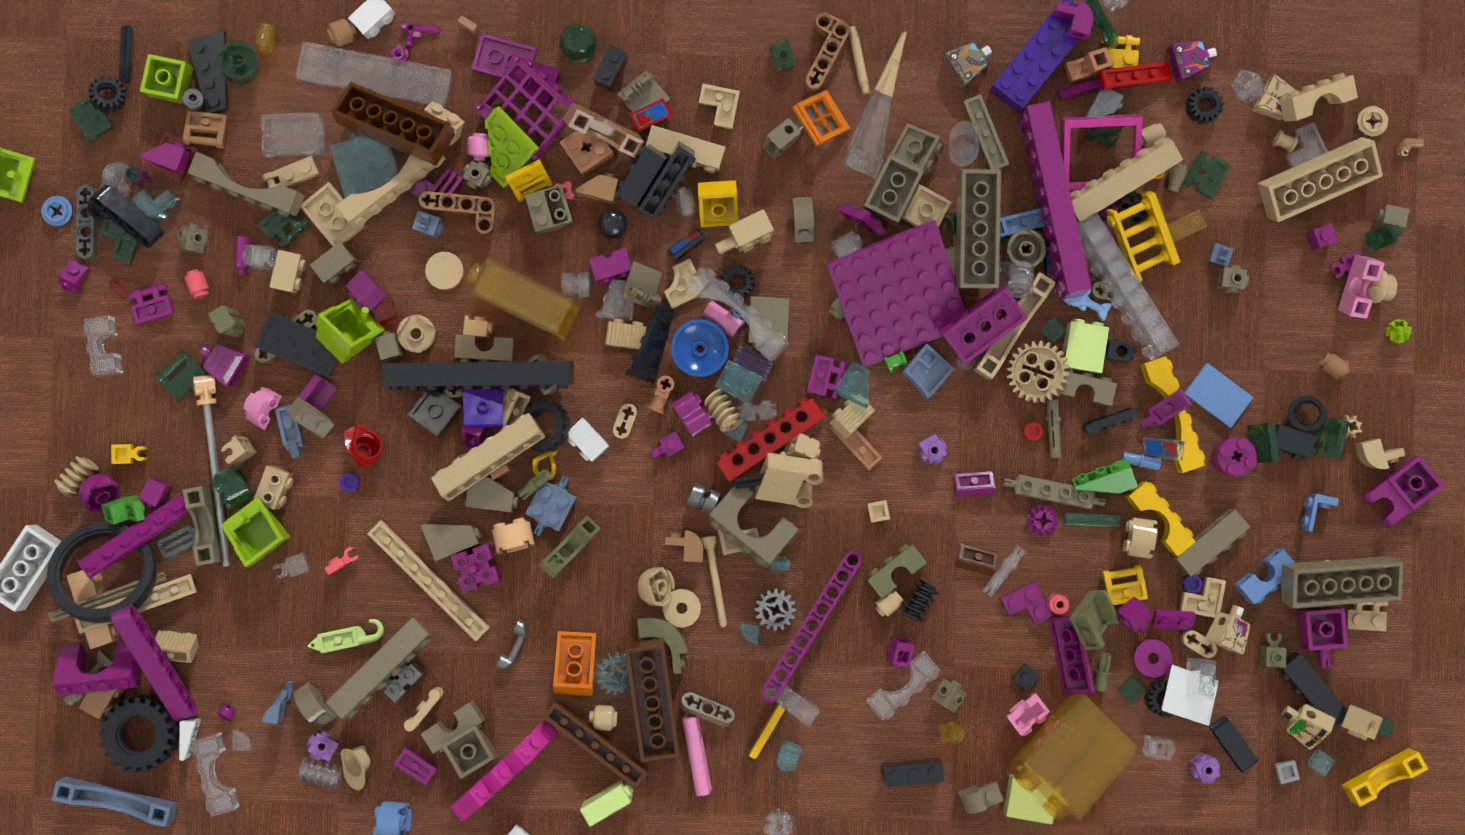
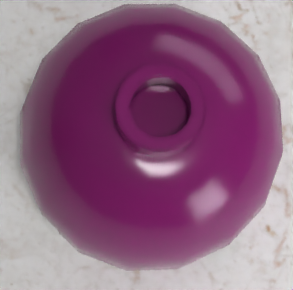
[79,474,121,513]

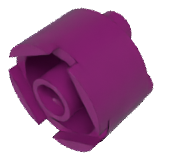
[1211,437,1257,476]

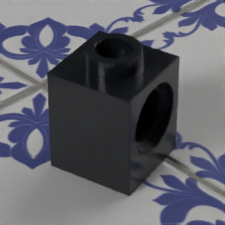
[1104,339,1135,363]

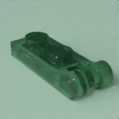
[1085,0,1119,49]

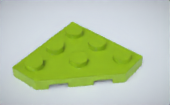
[485,106,539,188]

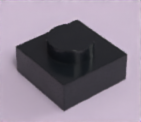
[1012,663,1040,691]

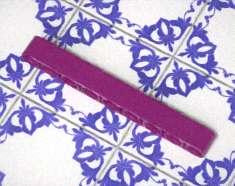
[762,551,861,703]

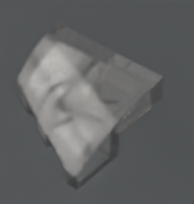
[595,279,634,320]

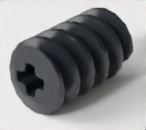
[899,579,939,622]

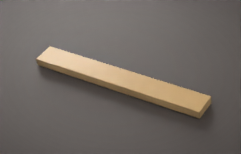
[367,520,490,641]

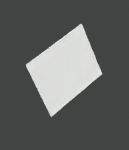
[1162,665,1219,726]

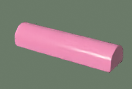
[682,715,712,796]

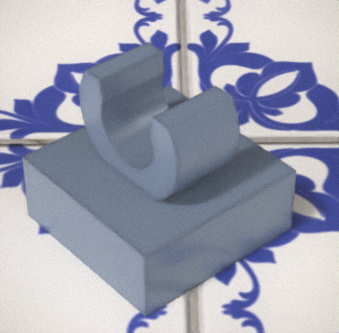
[1208,243,1234,267]

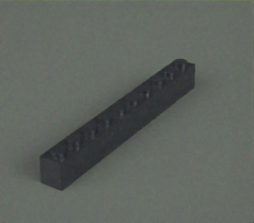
[382,361,574,390]

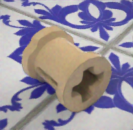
[1272,130,1298,153]

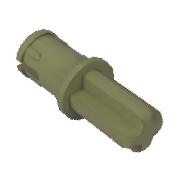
[517,469,551,500]
[1094,652,1112,692]

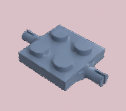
[525,475,578,536]

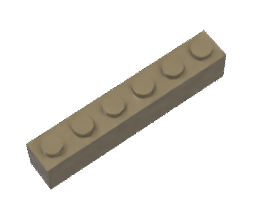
[326,618,433,719]

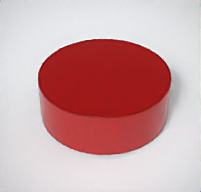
[1023,422,1043,441]

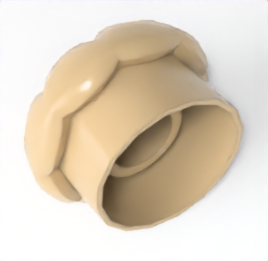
[1367,270,1397,303]

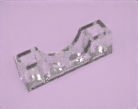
[866,650,941,720]
[192,732,240,817]

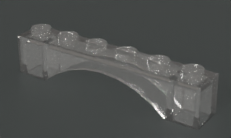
[685,267,790,362]

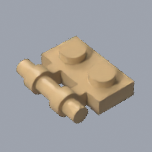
[1345,601,1388,631]

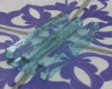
[156,524,195,559]

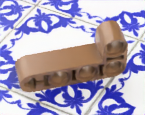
[805,12,850,93]
[419,191,495,235]

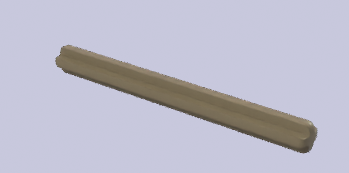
[48,572,167,622]

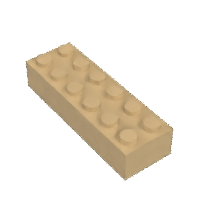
[1258,137,1383,222]

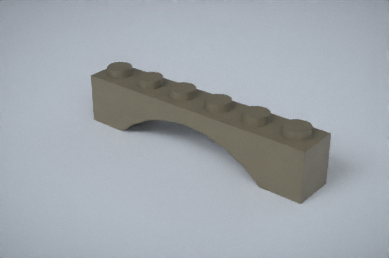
[187,152,305,217]

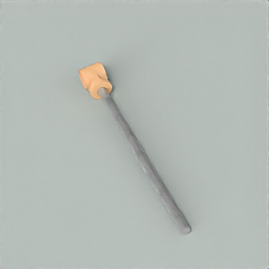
[193,375,231,567]

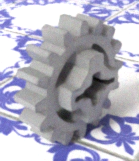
[755,588,796,631]

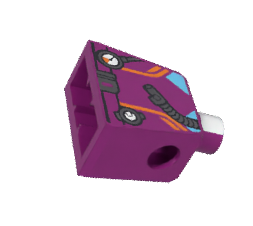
[1167,41,1217,83]

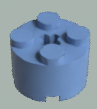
[373,801,412,835]

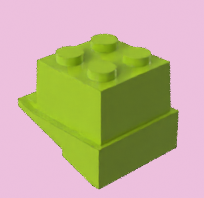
[0,148,36,203]
[315,298,385,364]
[221,497,290,567]

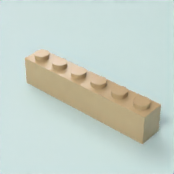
[1070,137,1183,222]
[431,413,546,502]

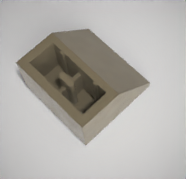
[525,184,573,235]

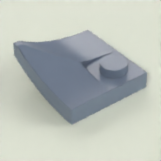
[902,344,955,400]

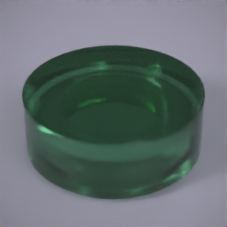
[1377,716,1394,736]

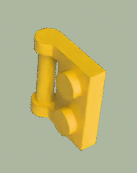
[505,159,553,203]
[1102,564,1148,605]

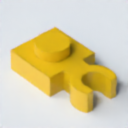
[111,444,147,464]

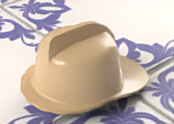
[340,745,371,790]

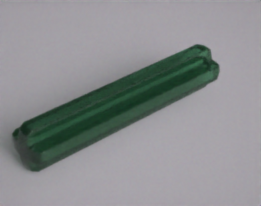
[1063,513,1121,527]

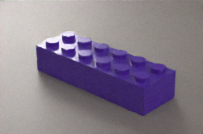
[989,0,1094,114]

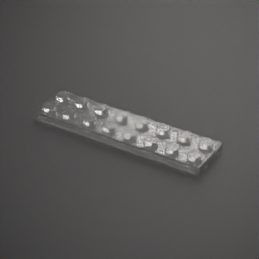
[295,41,453,109]

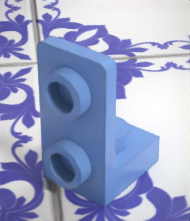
[1301,494,1338,532]

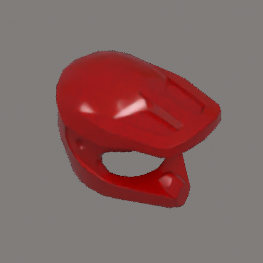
[343,424,382,467]

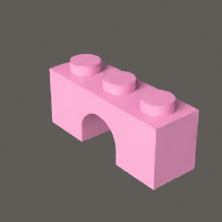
[1338,255,1385,319]

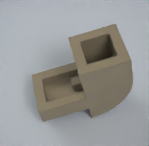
[792,197,814,243]
[293,682,337,728]
[957,781,1004,814]

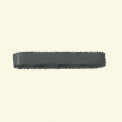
[76,185,97,260]

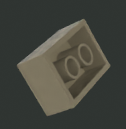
[863,154,924,226]

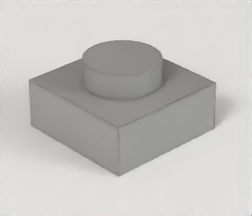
[1274,759,1300,784]

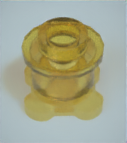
[939,721,964,744]

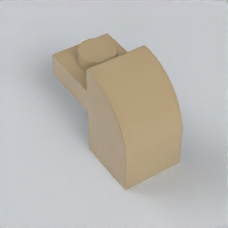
[1354,439,1405,469]

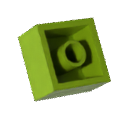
[140,54,193,104]

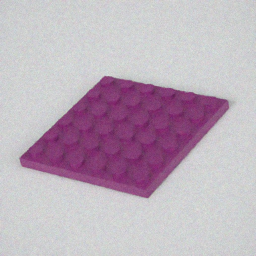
[826,220,965,368]

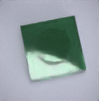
[1039,317,1067,344]

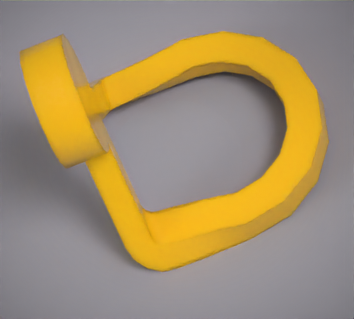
[532,450,557,480]

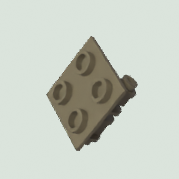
[617,70,670,112]
[622,261,662,309]

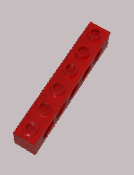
[717,397,825,482]

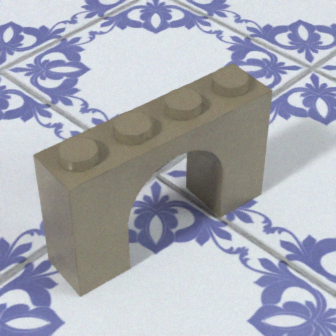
[708,486,799,569]

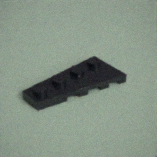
[187,31,228,114]
[625,304,674,383]

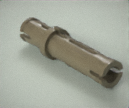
[1046,400,1062,458]

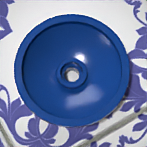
[671,319,729,377]

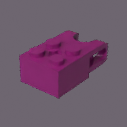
[1362,456,1445,526]

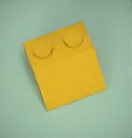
[698,180,738,227]

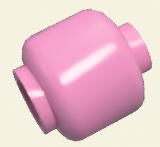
[467,133,489,161]

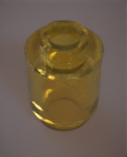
[254,23,277,54]

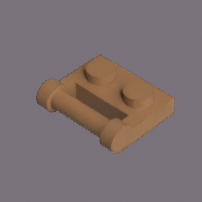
[183,111,228,149]

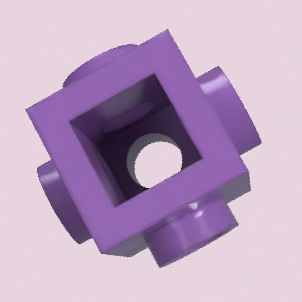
[917,434,948,465]
[306,731,338,761]
[1188,753,1220,784]

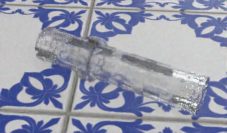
[982,545,1027,598]

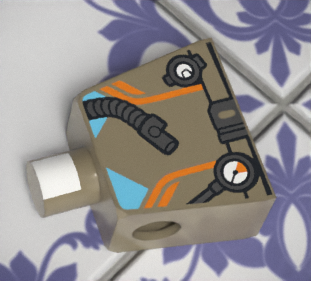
[943,42,992,89]
[762,118,804,161]

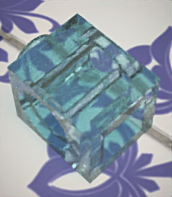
[775,740,802,772]

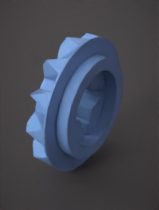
[41,196,74,227]

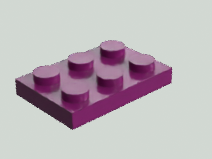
[471,33,537,85]

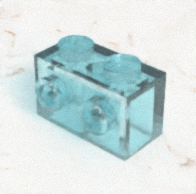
[715,360,762,403]

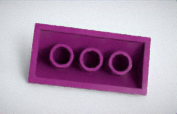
[1048,613,1095,694]

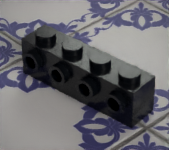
[638,141,696,220]

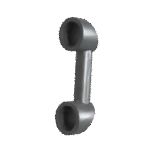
[496,619,527,670]

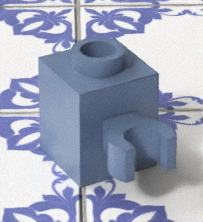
[412,211,444,239]

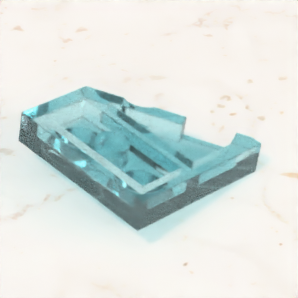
[834,362,870,409]

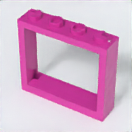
[1060,114,1143,193]

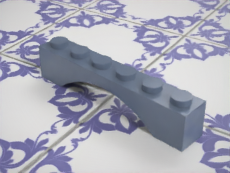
[52,776,178,827]

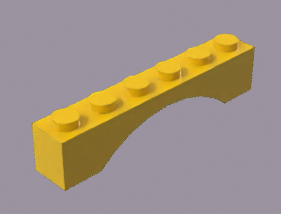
[1140,356,1205,473]

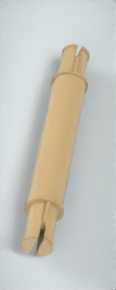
[849,26,870,95]

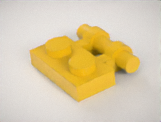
[1100,34,1140,69]

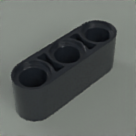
[1209,716,1258,773]

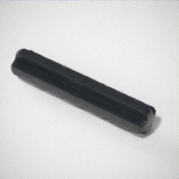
[119,25,133,82]

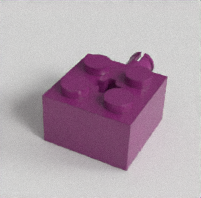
[1297,607,1348,668]

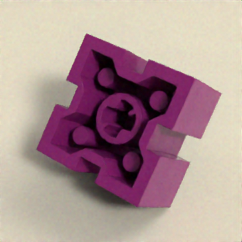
[450,543,503,593]

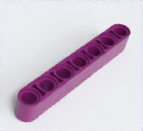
[111,605,197,722]

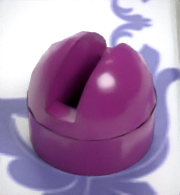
[217,704,235,721]

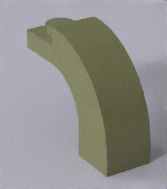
[539,516,601,579]
[637,616,688,674]

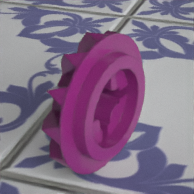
[1027,505,1058,536]

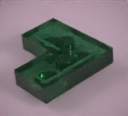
[99,216,139,265]

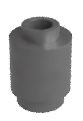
[183,89,204,112]

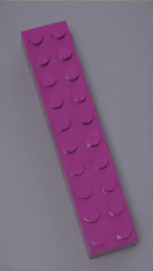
[1019,101,1092,300]

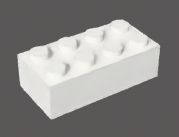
[0,525,61,612]

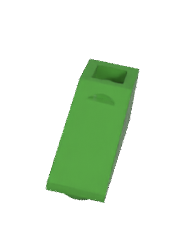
[1072,459,1138,493]

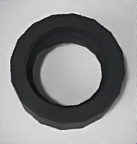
[1287,396,1327,433]

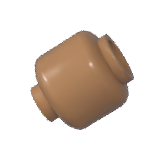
[326,19,356,47]

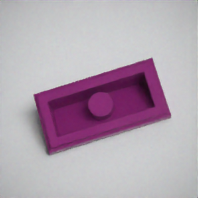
[954,471,995,497]

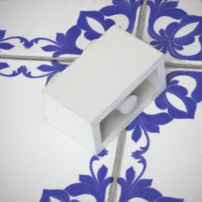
[348,0,395,39]
[567,418,610,462]

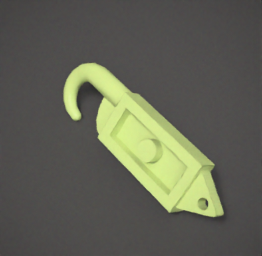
[307,619,384,653]

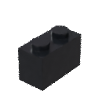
[593,44,628,92]
[1267,425,1317,461]

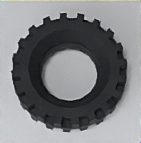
[98,695,180,773]

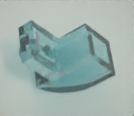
[128,190,179,221]

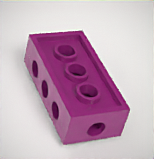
[939,285,1028,365]

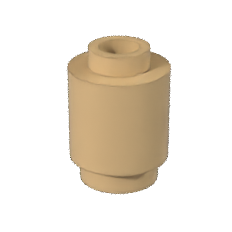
[1141,123,1166,148]
[875,589,904,617]

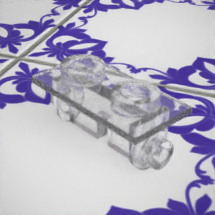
[737,400,777,422]

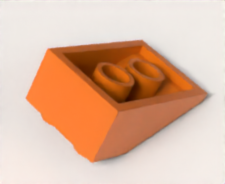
[553,631,596,696]

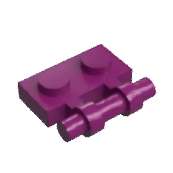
[128,283,175,325]
[806,354,847,400]

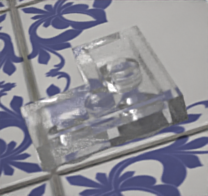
[1285,122,1328,168]

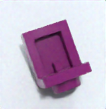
[57,260,89,294]

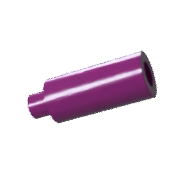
[235,236,250,275]

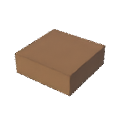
[458,15,480,36]

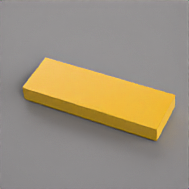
[749,703,785,759]

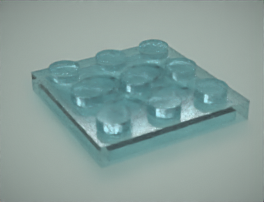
[329,136,398,198]

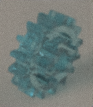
[595,652,630,696]

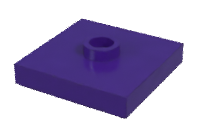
[463,389,503,428]

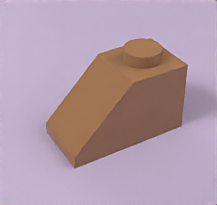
[576,173,620,204]

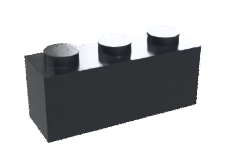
[616,144,668,208]
[882,758,944,787]

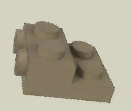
[890,123,944,175]

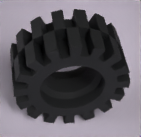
[88,75,126,114]
[1185,87,1224,124]
[720,264,754,300]
[1144,680,1171,717]

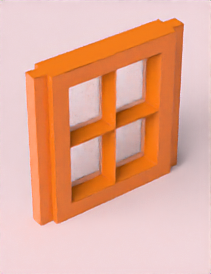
[792,90,851,146]

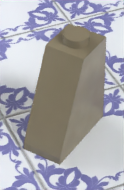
[465,476,519,512]
[421,524,482,561]

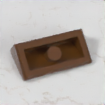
[955,544,998,576]

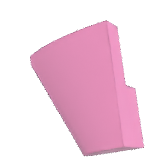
[702,301,743,338]

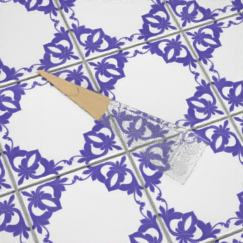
[842,32,906,180]

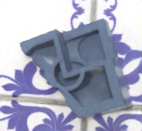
[262,681,294,724]

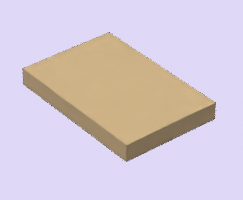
[300,182,366,246]

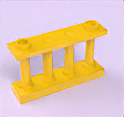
[1106,190,1180,282]

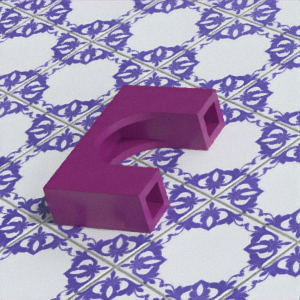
[52,639,141,696]

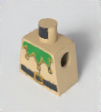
[1282,705,1335,750]

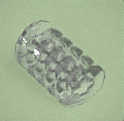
[299,756,343,790]

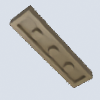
[962,94,1009,170]

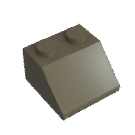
[442,725,498,779]

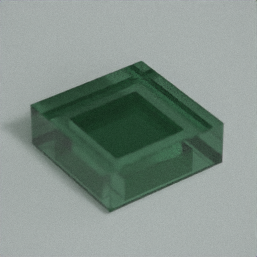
[1117,676,1146,704]

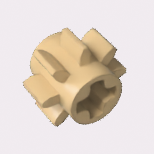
[1336,415,1362,438]

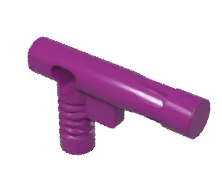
[401,23,440,47]

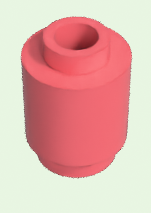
[184,269,209,299]
[1046,593,1069,614]

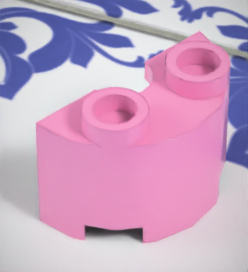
[243,387,282,430]
[1006,693,1050,736]

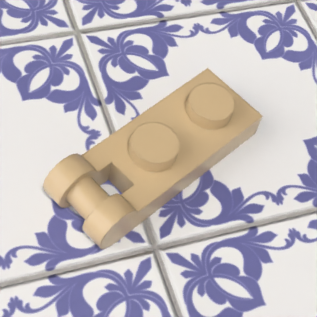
[262,156,320,188]

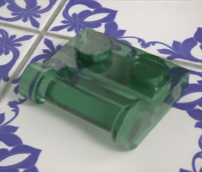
[154,350,208,401]

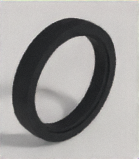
[47,522,157,623]

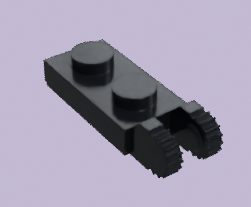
[1082,407,1138,434]

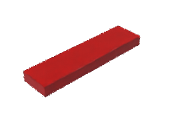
[1098,62,1172,91]

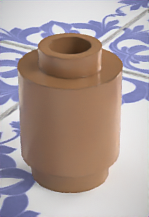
[1318,352,1350,379]

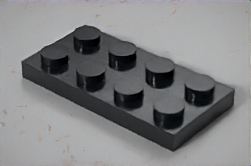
[255,311,337,377]

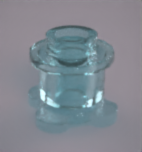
[769,555,791,574]

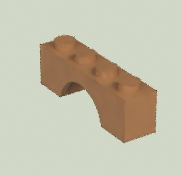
[563,102,644,158]

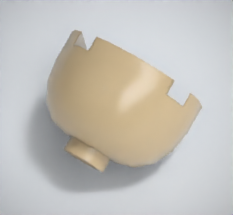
[637,567,675,606]

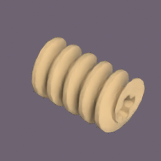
[704,388,743,432]
[54,456,99,498]

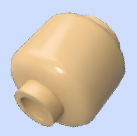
[589,705,618,731]

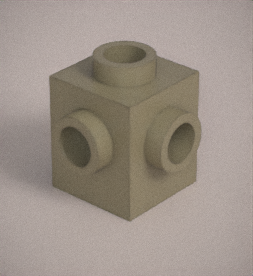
[463,161,492,190]
[177,223,208,253]
[1216,265,1249,294]
[932,679,967,713]

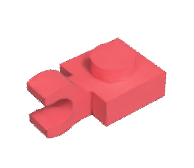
[324,547,359,575]

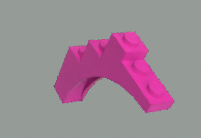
[449,720,558,822]

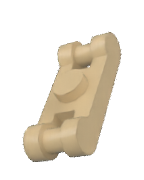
[404,687,444,731]

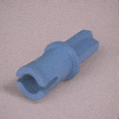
[1121,451,1161,470]

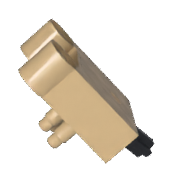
[734,451,823,508]

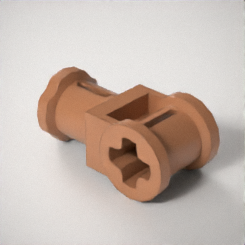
[648,375,675,414]

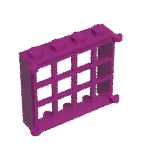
[474,54,577,162]

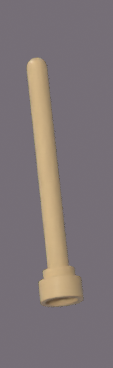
[700,535,727,628]

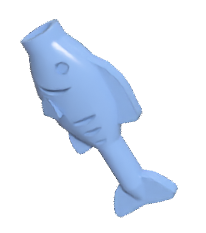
[1054,288,1112,321]

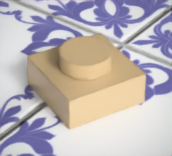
[867,500,890,523]

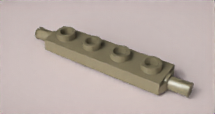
[1002,474,1106,510]

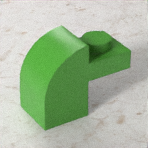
[101,496,145,524]

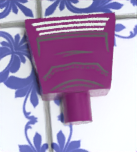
[199,344,251,388]

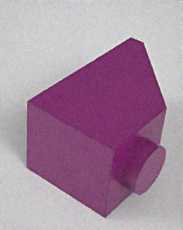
[140,142,191,174]

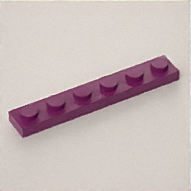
[77,494,189,579]

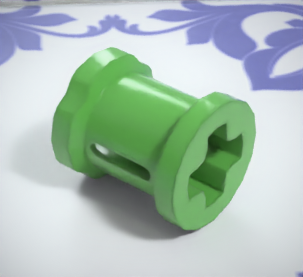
[883,351,908,373]

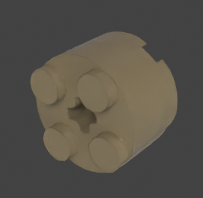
[1003,230,1046,271]

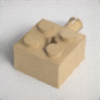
[715,209,774,255]

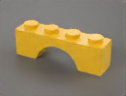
[1124,481,1195,557]
[1342,748,1428,807]

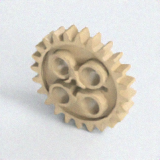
[1007,341,1071,403]

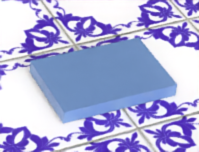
[1184,363,1253,428]

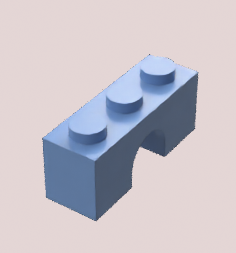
[1234,549,1295,604]

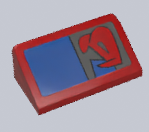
[629,98,672,132]

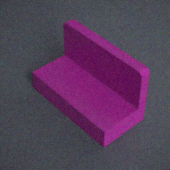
[298,374,338,412]

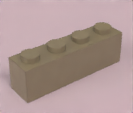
[1171,509,1250,576]

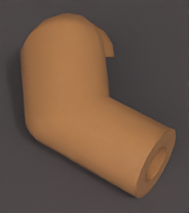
[1397,138,1424,157]

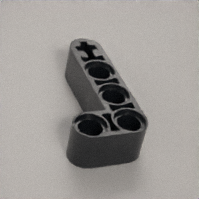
[87,185,164,248]

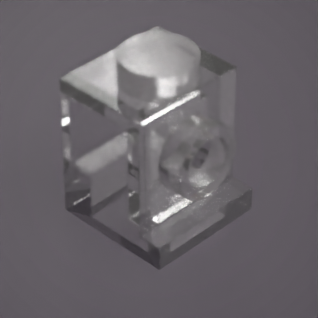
[1142,734,1175,761]

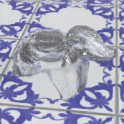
[99,162,132,196]

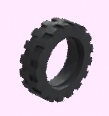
[523,400,571,453]

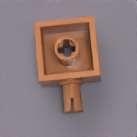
[560,131,615,178]

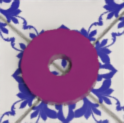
[1133,639,1172,677]

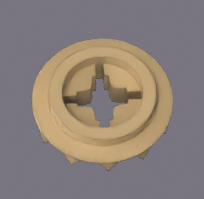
[1356,106,1388,137]

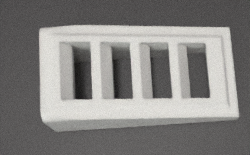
[179,718,201,761]

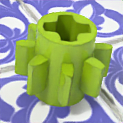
[1386,319,1412,343]

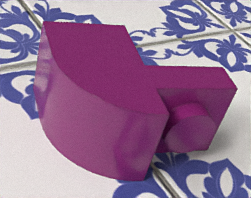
[1052,0,1093,40]

